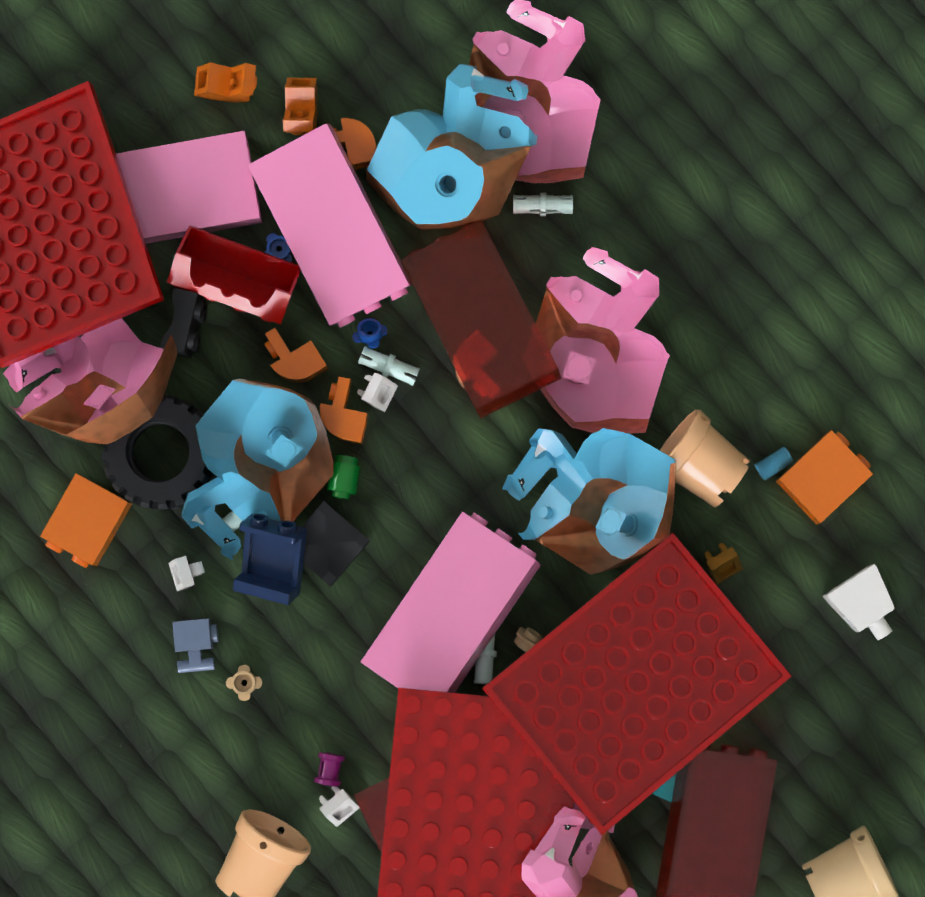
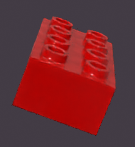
[166,225,301,324]

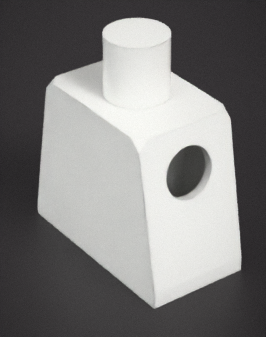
[823,564,895,641]

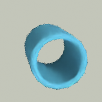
[755,447,794,480]

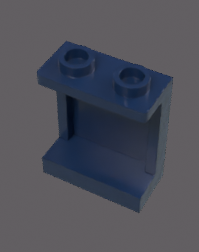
[233,513,307,605]

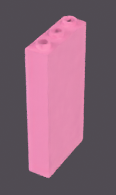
[247,123,412,328]
[116,131,262,244]
[361,512,541,693]

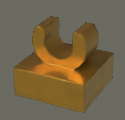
[705,543,743,585]

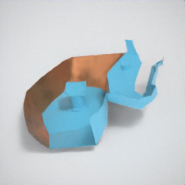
[366,64,538,230]
[182,379,333,560]
[502,428,676,575]

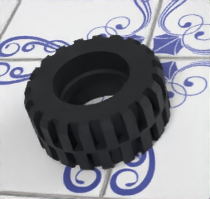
[101,394,216,511]

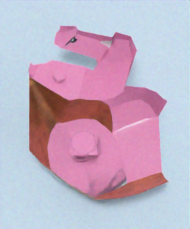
[469,0,601,183]
[524,247,670,434]
[3,318,177,444]
[522,806,638,897]

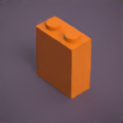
[775,430,873,525]
[40,473,132,568]

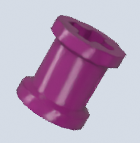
[314,752,346,787]

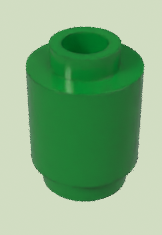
[327,455,360,500]

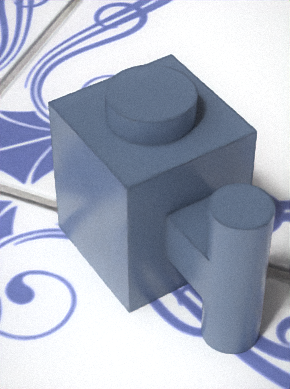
[172,618,219,673]

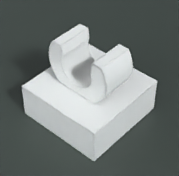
[357,372,398,412]
[168,556,205,592]
[319,786,360,827]

